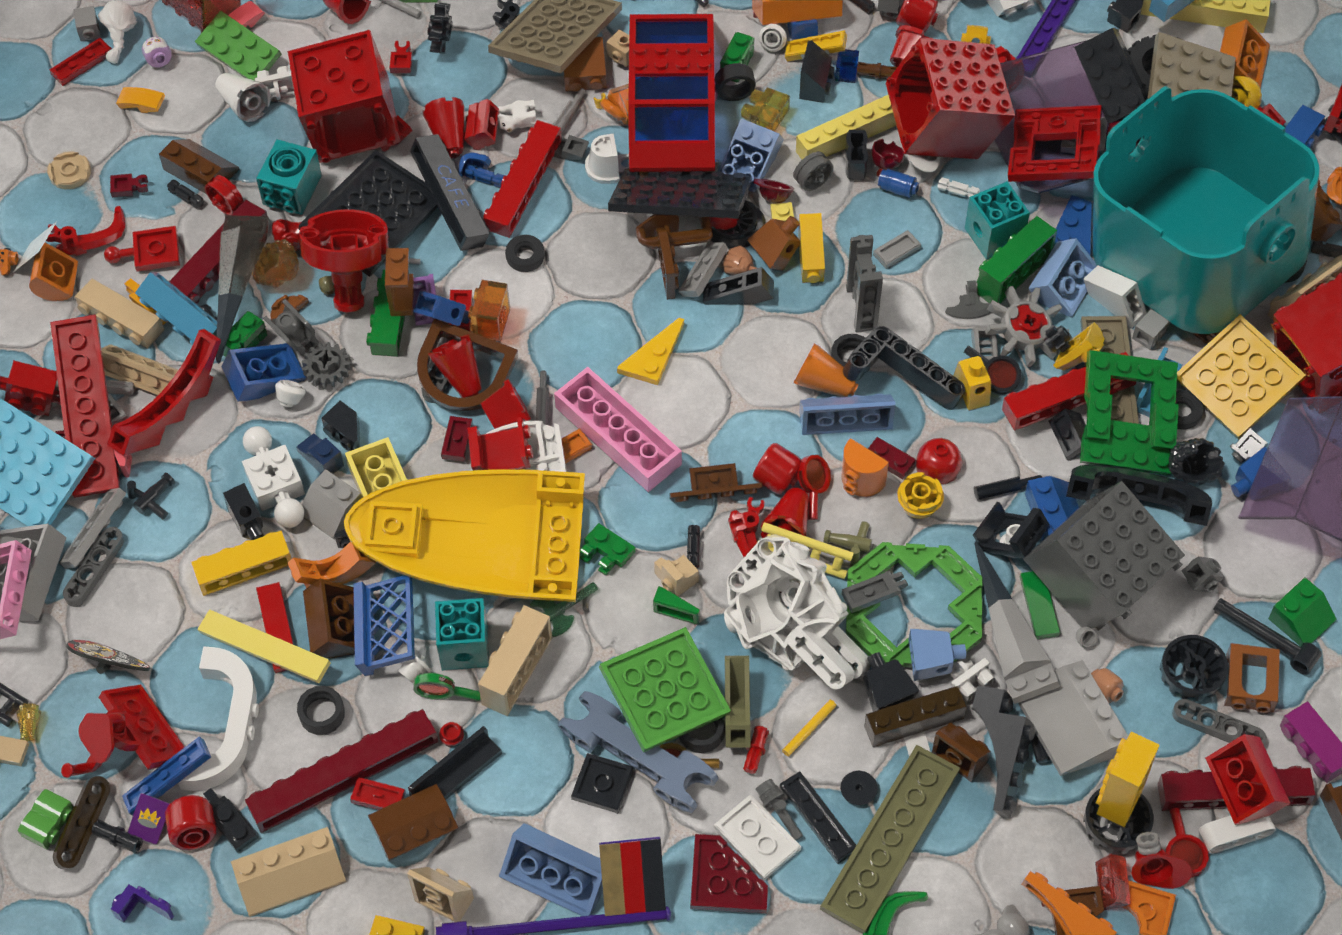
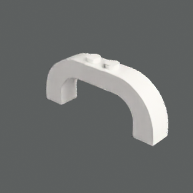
[178,647,259,791]

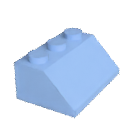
[1028,238,1097,317]

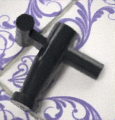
[127,473,175,520]

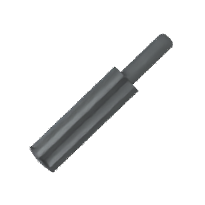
[536,370,549,425]

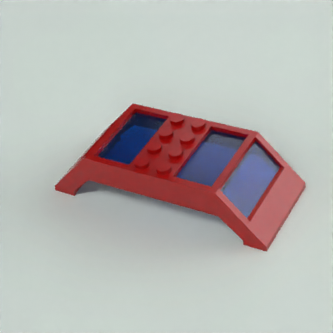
[628,14,715,172]

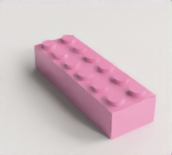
[554,367,682,492]

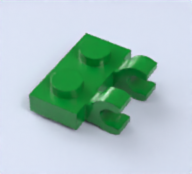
[580,523,636,576]

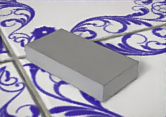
[873,230,921,269]

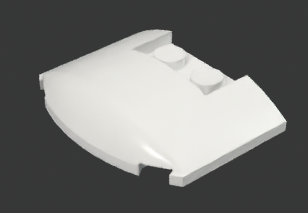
[486,421,567,472]

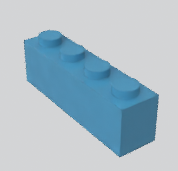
[135,272,217,345]

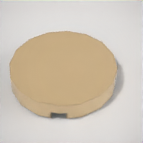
[47,151,91,189]

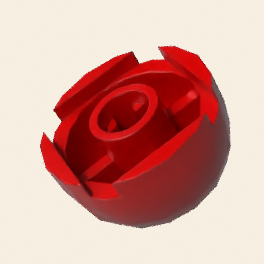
[916,438,962,485]

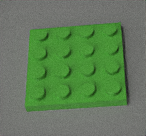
[599,627,731,753]

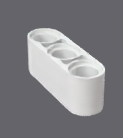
[1199,816,1276,854]

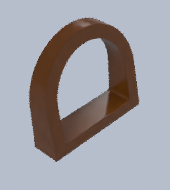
[417,318,518,411]

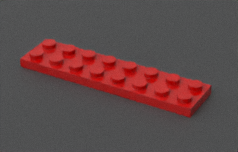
[50,314,120,498]

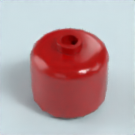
[896,0,939,33]
[752,443,801,494]
[165,795,216,851]

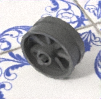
[793,151,834,191]

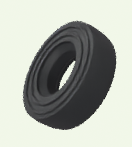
[505,235,545,272]
[1175,390,1203,430]

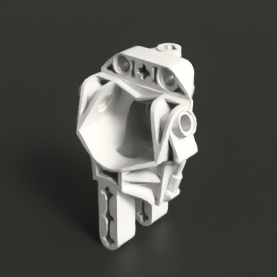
[724,534,871,689]

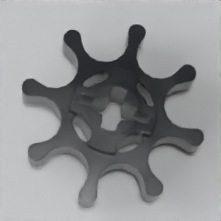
[427,3,453,54]

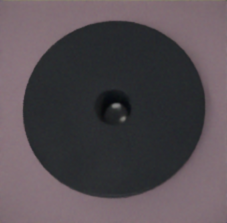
[840,770,878,805]

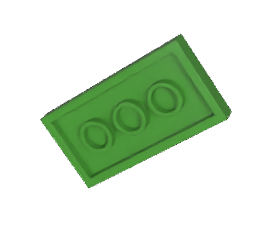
[195,10,282,80]

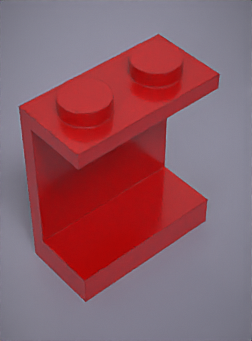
[468,417,533,471]

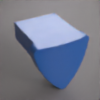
[787,19,818,40]

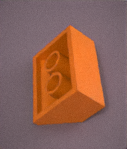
[1220,19,1270,88]

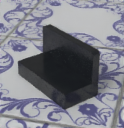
[1048,408,1086,459]

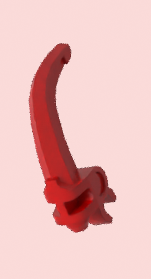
[46,206,125,256]
[728,497,764,557]

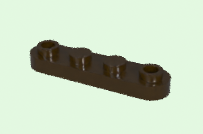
[53,776,110,870]

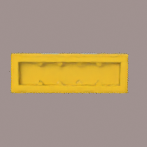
[785,30,847,62]

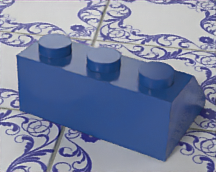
[1025,476,1079,541]

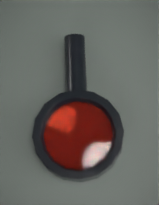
[963,345,1021,394]

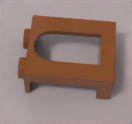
[1224,643,1280,713]

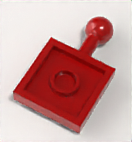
[104,226,180,272]

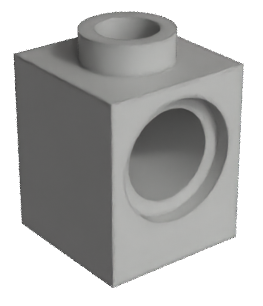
[73,6,101,41]
[1132,309,1169,350]

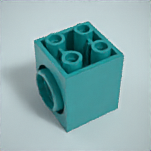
[256,139,322,215]
[965,181,1030,260]
[435,598,489,671]

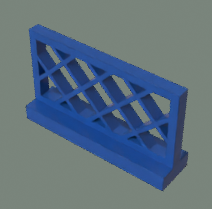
[354,575,415,676]

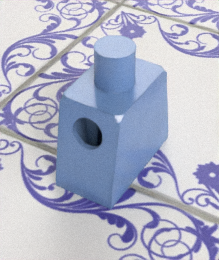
[908,629,966,681]

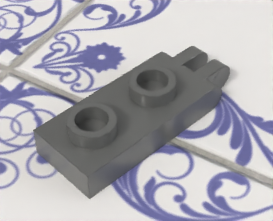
[841,571,908,613]

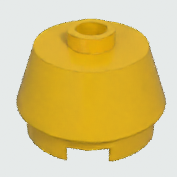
[897,472,944,519]

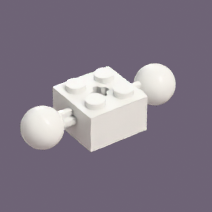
[242,426,305,528]

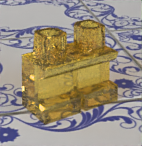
[741,87,790,132]

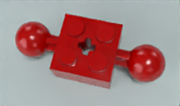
[0,360,61,416]

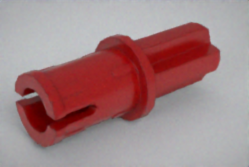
[743,726,769,774]

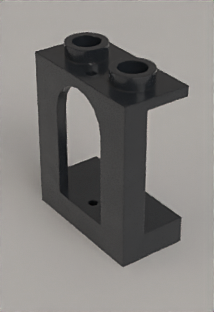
[973,502,1050,559]

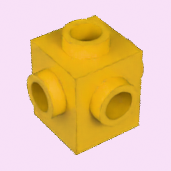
[961,24,991,44]

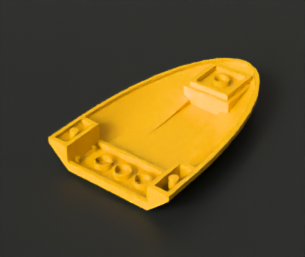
[344,470,585,602]

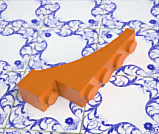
[1021,871,1117,935]

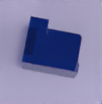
[835,49,859,83]

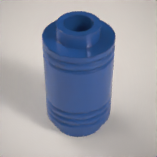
[878,169,919,198]

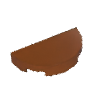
[270,294,309,319]

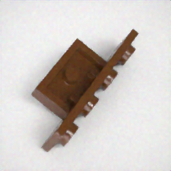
[669,463,762,502]

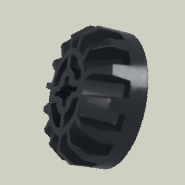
[1159,635,1228,701]
[1083,788,1154,854]

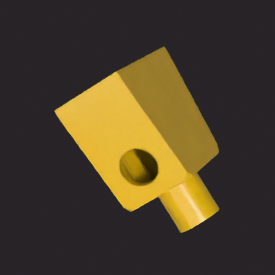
[953,356,991,411]

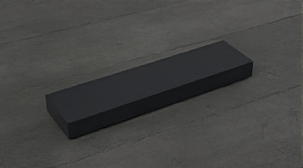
[780,771,856,864]

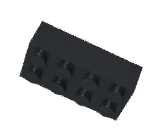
[1074,28,1148,124]

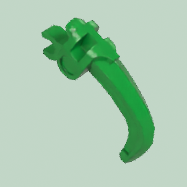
[863,891,928,935]

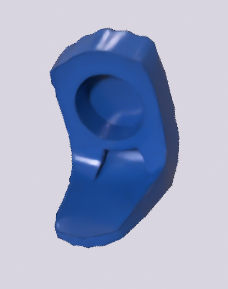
[458,152,491,178]

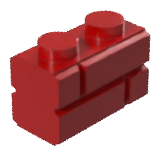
[464,99,499,150]

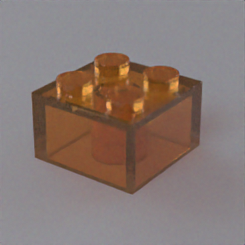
[468,279,510,343]

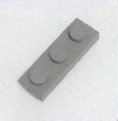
[679,242,728,297]

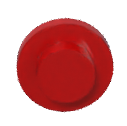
[439,722,464,746]

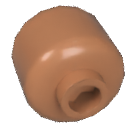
[1091,668,1124,703]

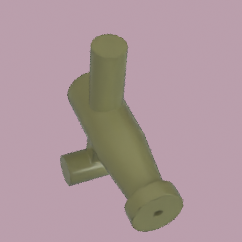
[823,521,872,567]

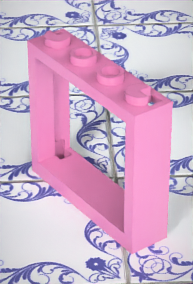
[0,540,32,639]

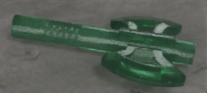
[530,582,598,637]

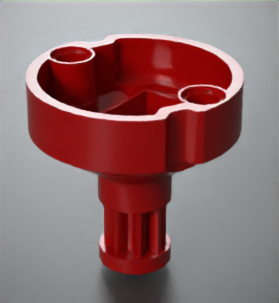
[299,210,389,312]

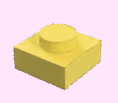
[770,202,794,222]

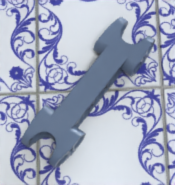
[558,691,719,813]

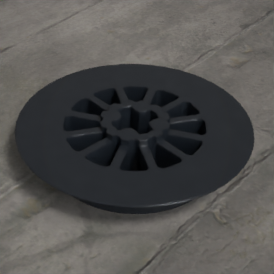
[711,200,765,249]

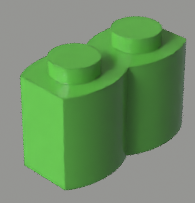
[18,789,74,850]

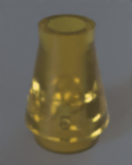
[16,704,41,741]

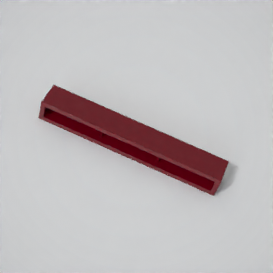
[245,709,438,833]

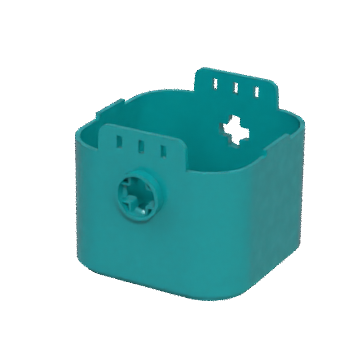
[1093,86,1320,334]

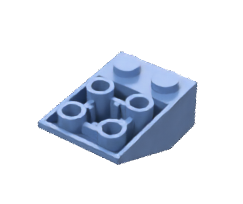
[718,118,784,193]

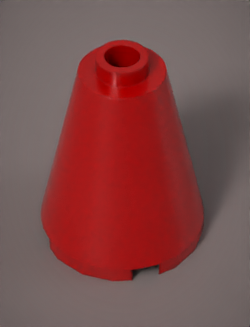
[422,97,465,159]
[428,334,482,398]
[760,488,809,538]

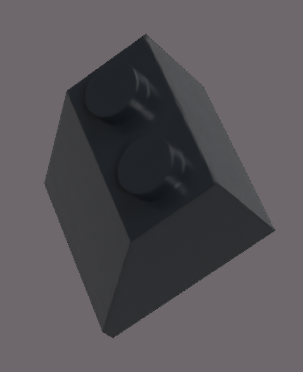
[799,40,835,103]

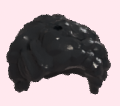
[1168,438,1225,485]

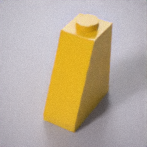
[798,213,825,283]

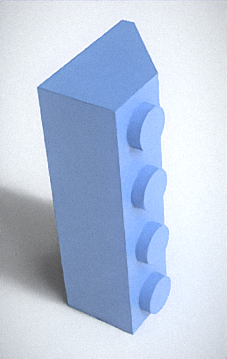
[799,394,896,435]
[499,823,603,916]

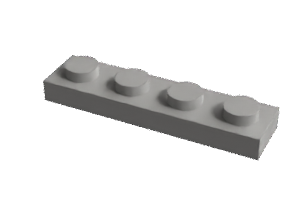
[59,488,126,568]

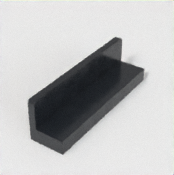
[408,726,502,800]

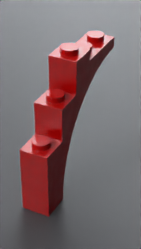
[107,329,221,456]

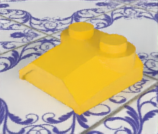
[1053,322,1105,370]

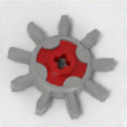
[985,286,1069,367]

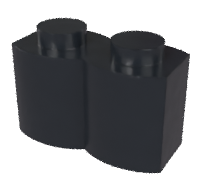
[845,130,868,180]

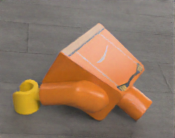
[594,77,659,132]

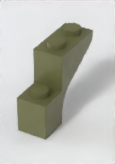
[725,655,750,748]

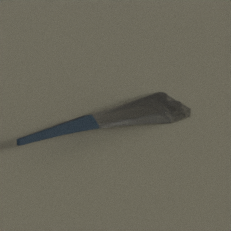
[216,215,270,364]

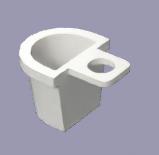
[585,134,629,184]

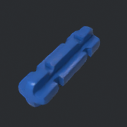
[465,164,505,187]

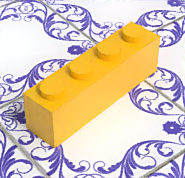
[191,531,291,596]

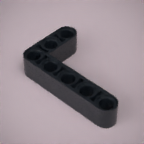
[843,326,965,408]

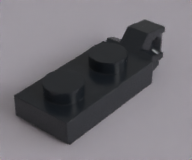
[203,788,258,853]

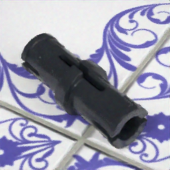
[91,820,143,853]

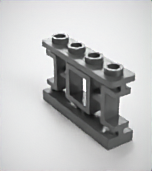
[846,235,883,332]

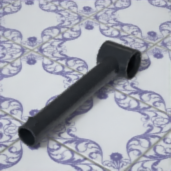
[1213,598,1322,675]

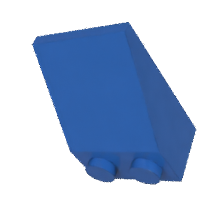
[221,343,306,402]

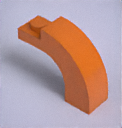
[288,542,376,588]

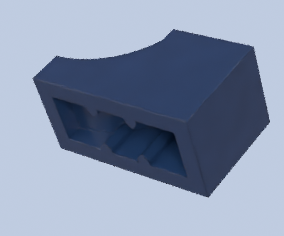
[296,433,344,474]

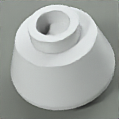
[759,24,787,52]
[275,380,306,407]

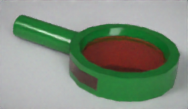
[413,673,481,701]

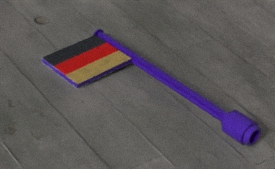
[436,837,671,935]

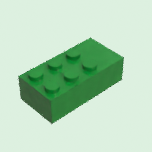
[976,216,1057,304]

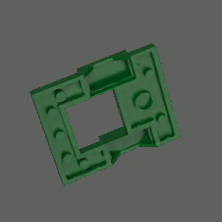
[1080,350,1179,475]

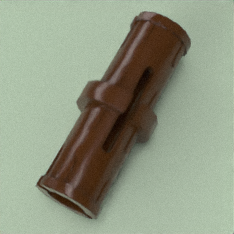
[857,62,897,80]

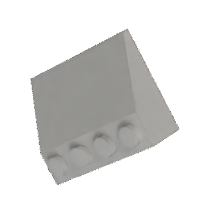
[0,524,67,622]
[1018,660,1128,776]

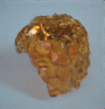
[249,239,299,288]

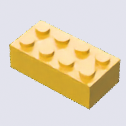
[1096,732,1160,828]

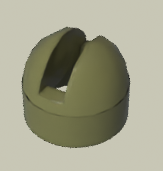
[319,276,335,295]

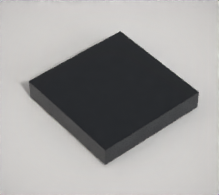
[571,753,634,814]

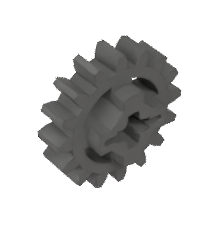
[302,342,352,389]

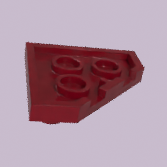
[690,834,768,914]

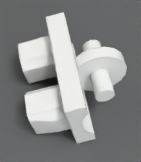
[255,66,294,100]
[951,658,994,702]

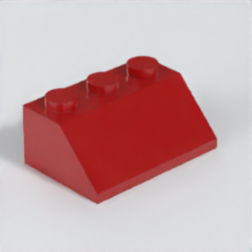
[1205,734,1291,825]

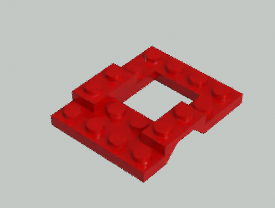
[1008,105,1102,182]

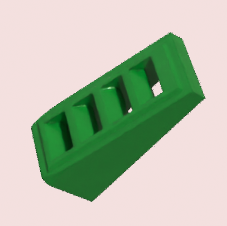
[653,586,700,625]

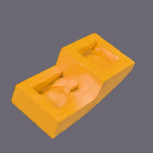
[116,87,165,113]

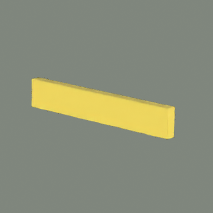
[197,609,331,683]

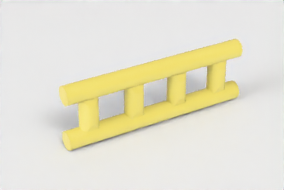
[757,522,854,580]

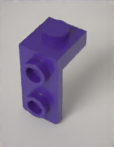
[111,884,174,923]

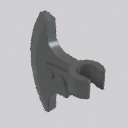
[945,280,990,319]

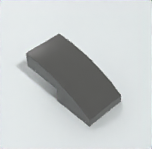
[553,135,589,160]

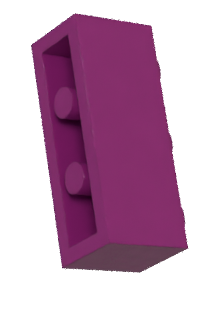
[1280,701,1342,783]

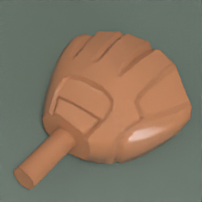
[723,246,756,275]

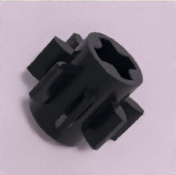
[1044,325,1072,353]

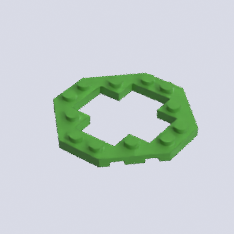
[846,542,982,668]

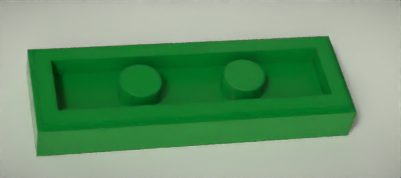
[1019,571,1060,639]

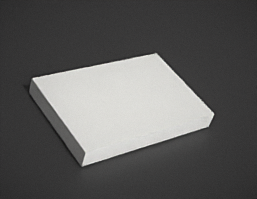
[714,794,801,881]

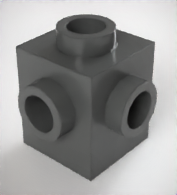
[1181,556,1224,592]

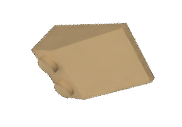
[407,867,474,922]

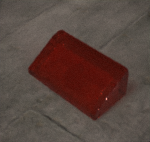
[1095,854,1131,910]

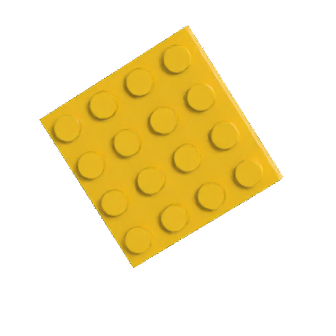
[1177,314,1306,439]

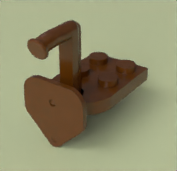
[635,214,712,300]

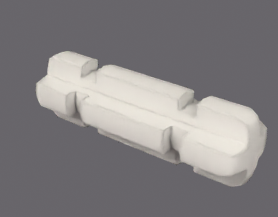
[938,178,980,199]

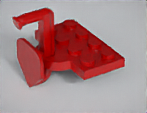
[61,684,184,778]

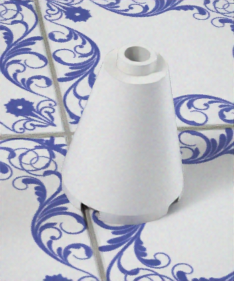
[215,73,271,122]

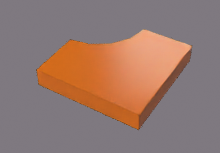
[1119,880,1176,935]

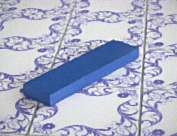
[122,737,211,816]

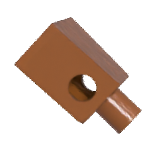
[748,216,800,271]

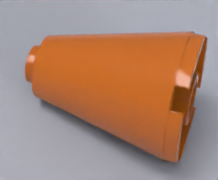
[793,343,859,397]

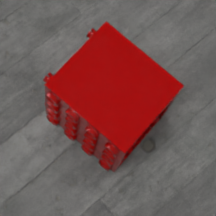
[287,30,401,163]
[885,38,1015,159]
[1271,272,1342,416]

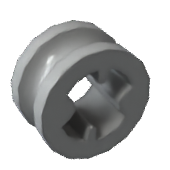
[1136,832,1161,855]

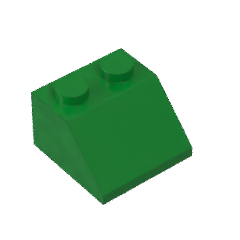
[1268,577,1337,647]

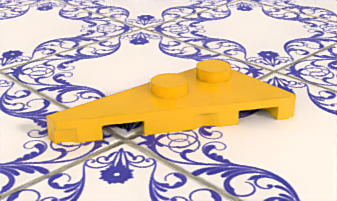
[617,318,684,385]

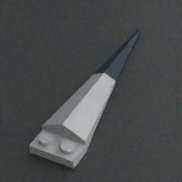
[974,541,1060,704]

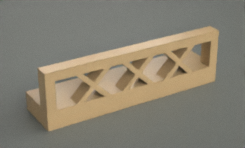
[102,344,178,395]

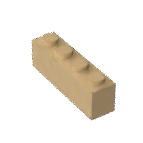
[75,279,164,349]

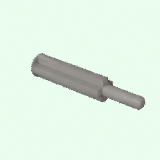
[552,89,586,134]

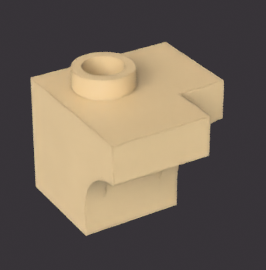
[654,555,699,596]

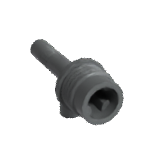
[755,779,803,841]

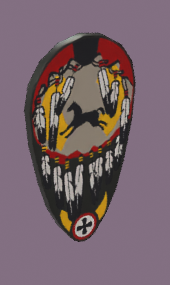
[66,640,150,674]

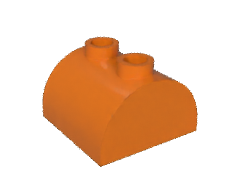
[29,242,78,301]
[841,438,889,497]

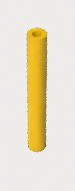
[782,699,837,757]

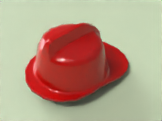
[1131,848,1192,889]

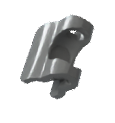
[263,299,319,356]

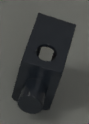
[223,483,264,540]
[863,652,919,712]

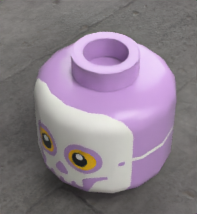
[142,37,172,68]

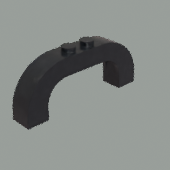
[1066,464,1212,526]

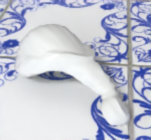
[98,0,137,64]

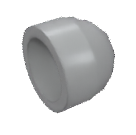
[1076,627,1097,647]

